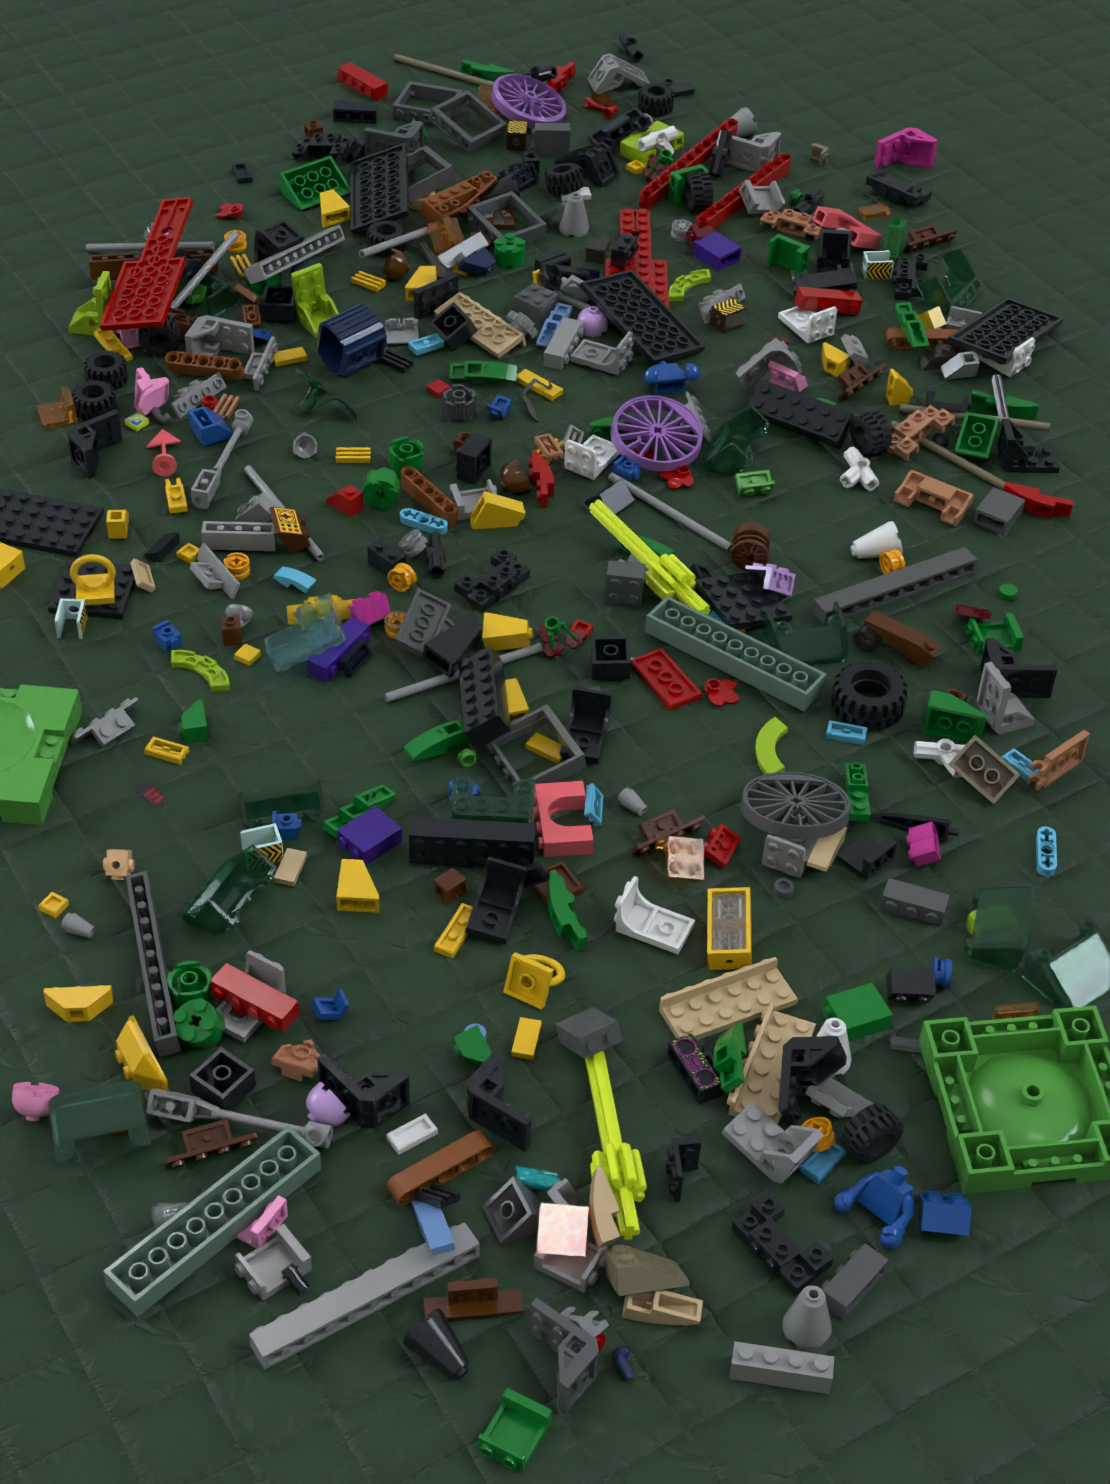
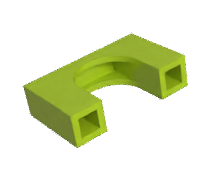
[620,120,684,168]

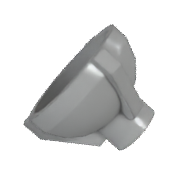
[292,432,317,458]
[225,604,253,629]

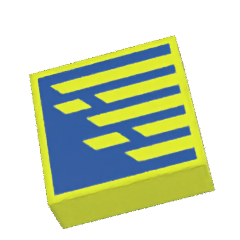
[124,412,149,431]

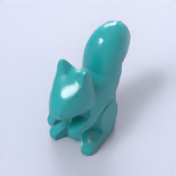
[515,1165,561,1191]

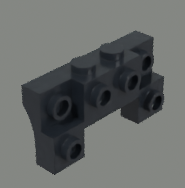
[588,107,652,152]
[291,133,358,160]
[866,170,932,205]
[892,253,928,300]
[539,262,603,291]
[790,262,857,297]
[454,548,530,613]
[732,1192,833,1296]

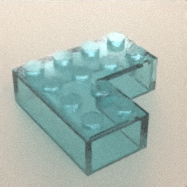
[264,593,346,672]

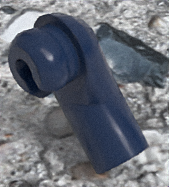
[612,1345,636,1381]

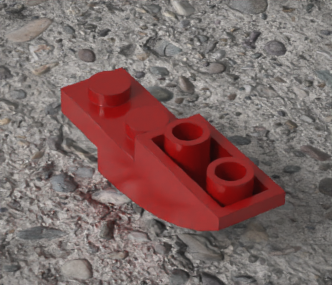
[547,62,576,98]
[528,451,554,508]
[1003,482,1074,519]

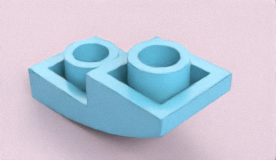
[273,567,316,594]

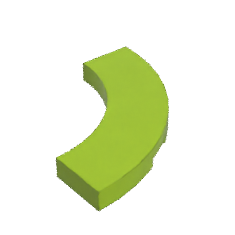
[668,269,711,301]
[171,650,230,692]
[755,717,788,775]

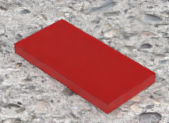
[631,648,703,711]

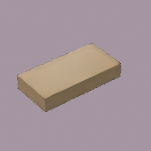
[131,559,156,593]
[274,848,307,887]

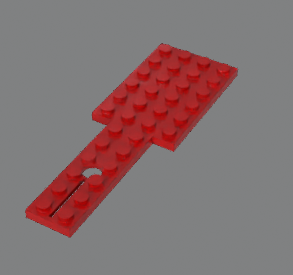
[99,197,194,331]
[605,208,669,308]

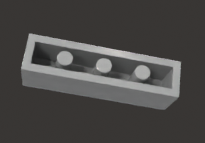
[543,317,584,370]
[201,521,277,551]
[729,1341,834,1394]

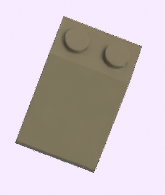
[605,1244,690,1296]

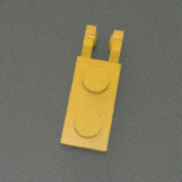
[165,478,188,513]

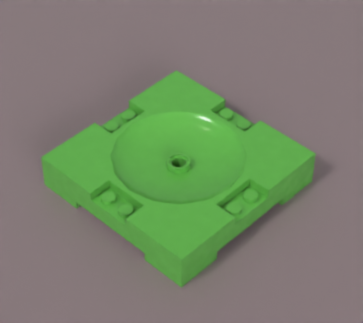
[0,684,82,826]
[919,1005,1110,1194]

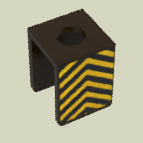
[507,120,528,151]
[710,298,746,333]

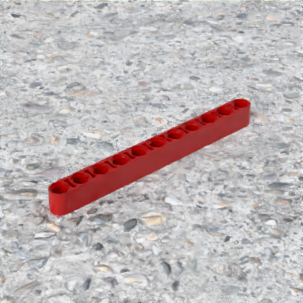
[639,118,738,209]
[696,153,791,229]

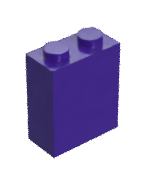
[693,231,742,271]
[337,806,402,866]

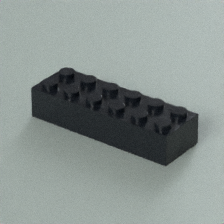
[747,379,854,450]
[458,646,511,748]
[409,817,536,867]

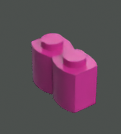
[348,591,391,625]
[906,822,941,866]

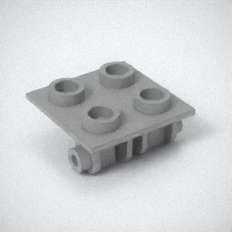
[385,318,419,345]

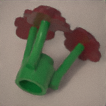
[643,149,674,180]
[539,616,586,657]

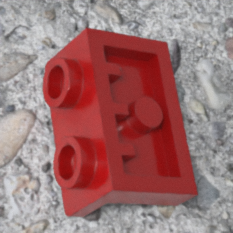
[697,823,741,868]

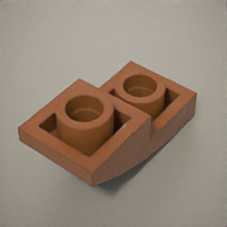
[242,304,261,327]

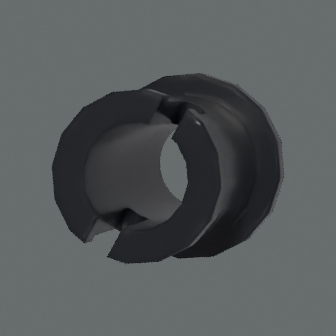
[281,1263,311,1296]

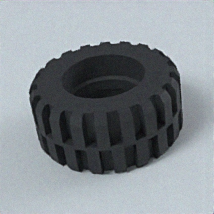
[831,660,908,731]

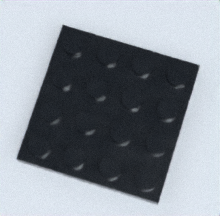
[48,559,136,619]
[695,571,793,629]

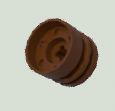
[731,522,770,571]

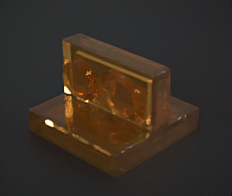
[427,213,465,254]

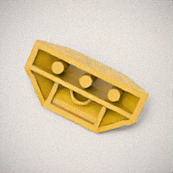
[115,1015,169,1091]

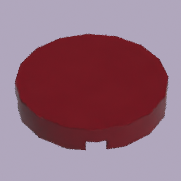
[955,605,992,619]

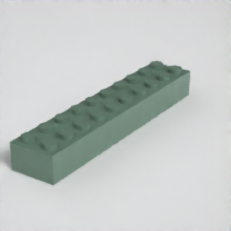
[645,596,827,712]
[103,1126,321,1317]

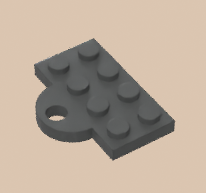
[393,588,455,657]

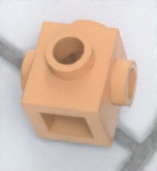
[103,849,135,880]

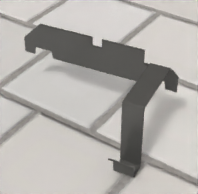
[522,378,553,422]

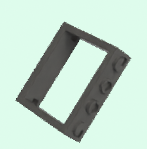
[393,81,463,126]
[429,90,507,154]
[408,146,456,203]
[466,191,547,246]
[485,704,587,799]

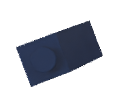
[457,247,496,276]

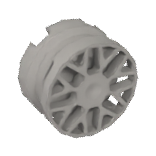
[671,219,693,242]
[399,529,428,557]

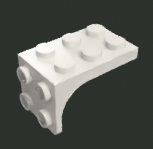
[778,306,837,343]
[977,337,1035,377]
[564,435,620,480]
[614,876,695,954]

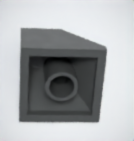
[482,1176,550,1245]

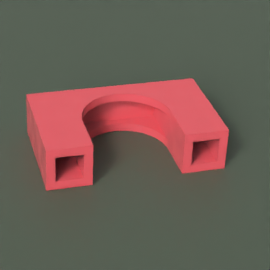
[812,206,883,249]
[531,781,593,857]

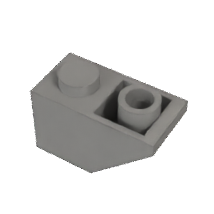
[941,351,980,380]
[235,492,278,523]

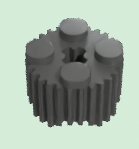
[442,384,476,421]

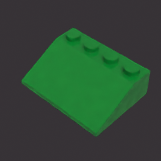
[276,156,350,211]

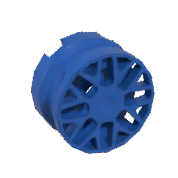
[931,957,952,989]

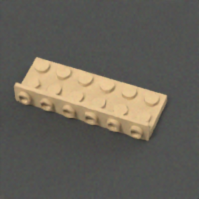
[434,292,526,358]
[659,957,798,1040]
[727,1002,816,1125]

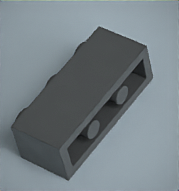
[880,878,950,926]
[821,1243,889,1320]

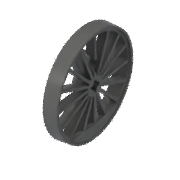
[740,772,850,839]

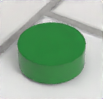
[999,583,1018,600]

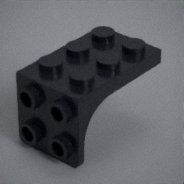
[413,263,459,320]
[559,687,612,764]
[465,857,528,945]

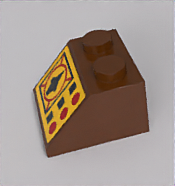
[269,506,311,554]

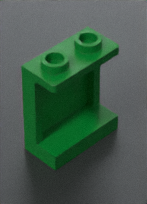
[668,164,710,205]
[883,218,907,259]
[767,234,810,275]
[966,613,1024,655]
[477,1388,552,1473]

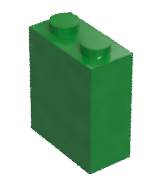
[822,982,893,1041]

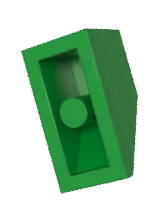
[178,699,208,743]
[453,1025,492,1066]

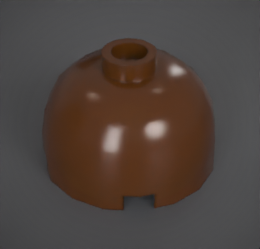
[383,248,410,281]
[499,458,531,494]

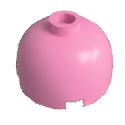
[12,1082,59,1121]

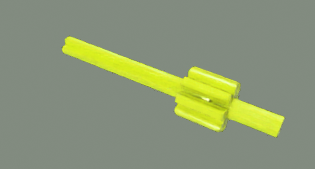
[589,499,711,615]
[585,1051,647,1240]

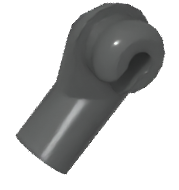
[152,407,171,424]

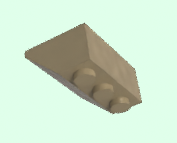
[948,735,1021,804]

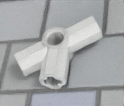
[637,126,678,155]
[840,447,879,491]
[913,739,965,779]

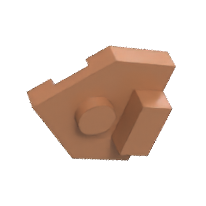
[271,1039,320,1082]

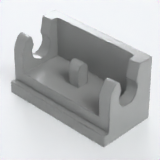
[560,1307,609,1338]

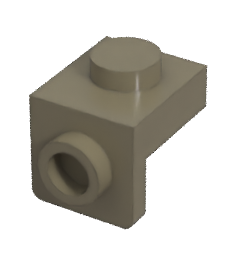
[810,143,830,166]

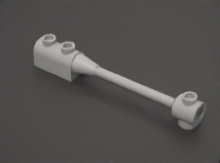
[191,409,253,509]
[146,1088,333,1149]

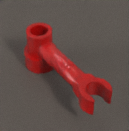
[583,97,618,119]

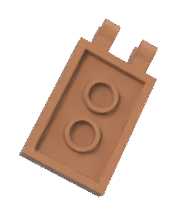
[1027,730,1090,790]

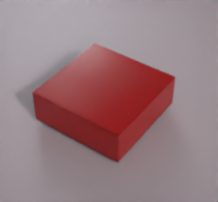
[426,379,450,398]
[570,619,594,641]

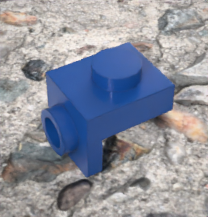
[486,394,513,419]
[311,990,349,1020]

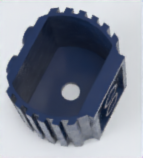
[316,303,387,377]

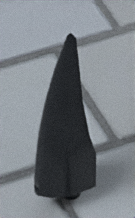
[871,813,960,842]

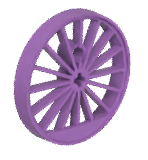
[491,74,566,128]
[611,396,703,471]

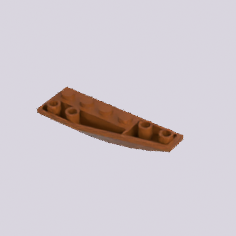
[419,171,497,223]

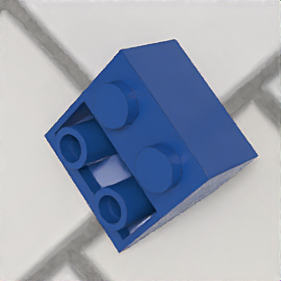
[188,406,233,446]
[918,1190,972,1236]

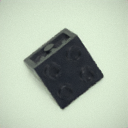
[496,161,539,190]
[837,835,897,880]
[666,1135,701,1203]

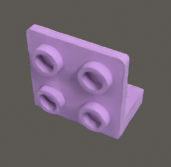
[745,563,796,596]

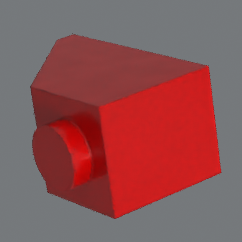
[325,485,363,517]

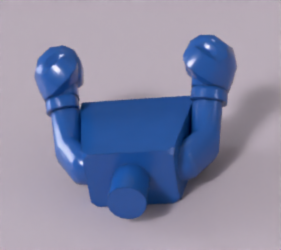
[644,361,700,394]
[834,1166,914,1250]

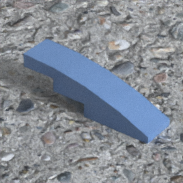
[536,303,573,348]
[411,1200,455,1256]

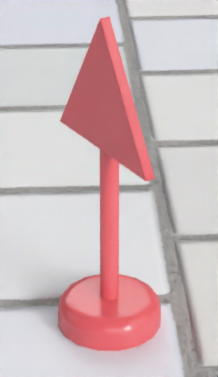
[146,429,181,477]

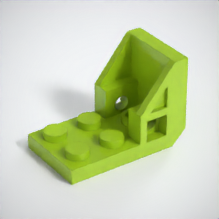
[291,263,339,338]
[68,271,112,335]

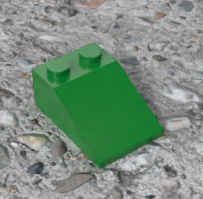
[954,412,1000,460]
[923,690,987,743]

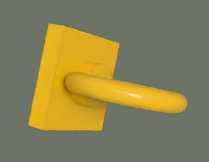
[70,554,116,605]
[503,952,565,1009]

